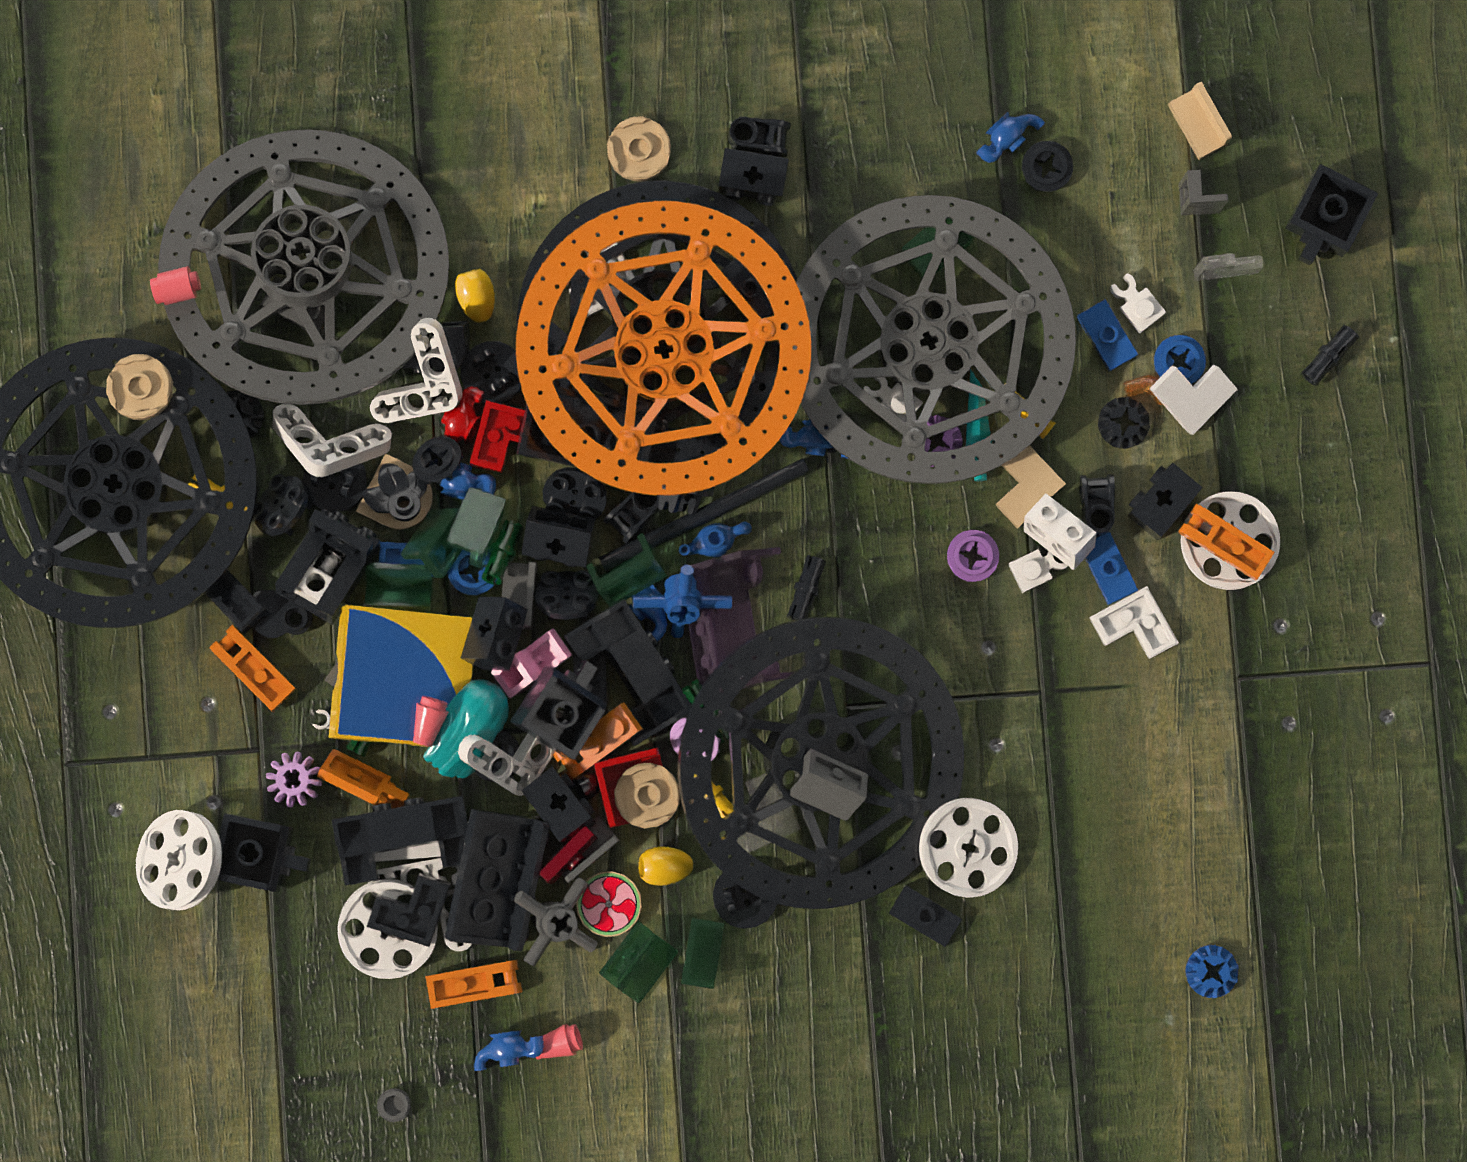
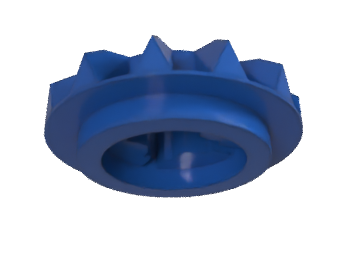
[1153,335,1206,384]
[447,543,497,595]
[1186,945,1239,998]

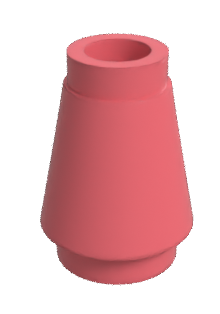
[413,696,448,747]
[536,1024,583,1060]

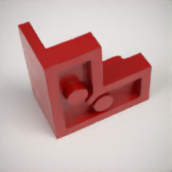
[470,400,525,473]
[594,747,663,828]

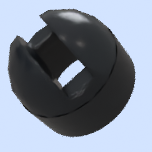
[572,772,600,800]

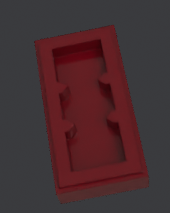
[540,827,598,885]

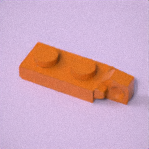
[317,749,409,808]

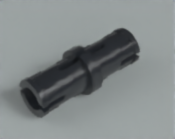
[1301,325,1359,386]
[786,555,826,620]

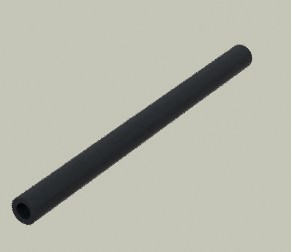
[598,458,810,572]

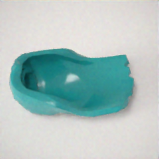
[423,679,509,778]

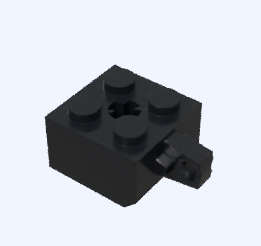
[1285,164,1378,266]
[510,660,607,760]
[217,813,311,892]

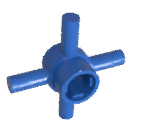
[632,565,732,638]

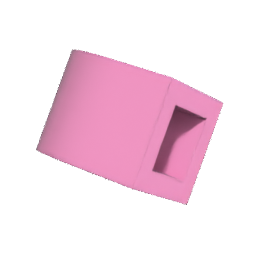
[491,629,572,698]

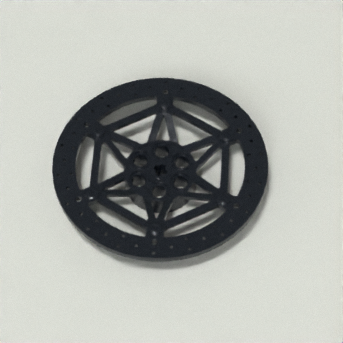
[517,181,802,463]
[0,338,257,628]
[678,617,964,909]

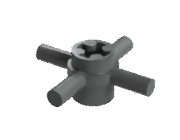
[514,877,597,967]

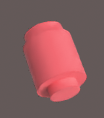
[150,266,201,305]

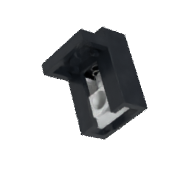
[275,508,380,625]

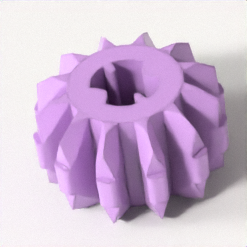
[266,752,323,807]

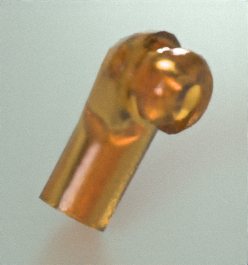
[1123,375,1163,405]

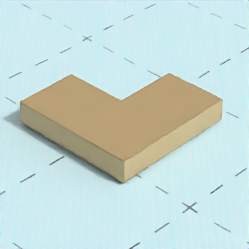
[996,445,1066,529]

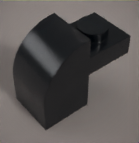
[403,320,471,373]

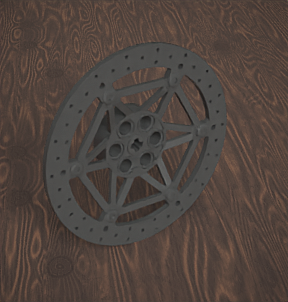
[158,130,449,405]
[785,195,1076,484]

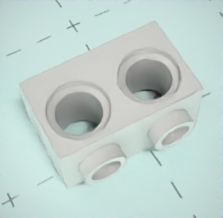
[1024,493,1096,570]

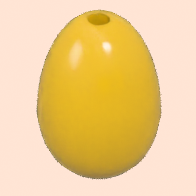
[455,269,495,323]
[639,846,693,886]

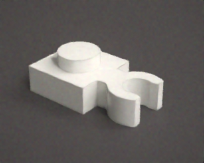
[1110,273,1166,334]
[863,377,923,422]
[1008,549,1068,593]

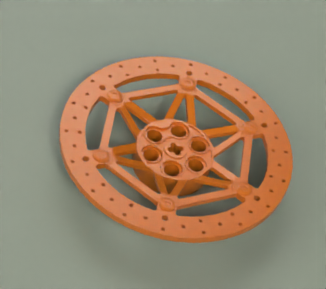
[516,201,811,496]

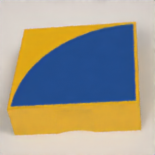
[328,605,473,747]

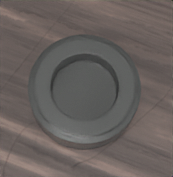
[377,1088,411,1122]

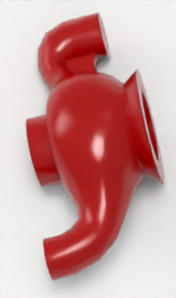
[433,386,485,444]

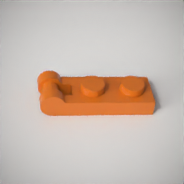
[1178,504,1275,581]
[209,624,296,712]
[553,702,643,780]
[425,960,523,1009]

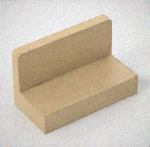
[1168,82,1232,160]

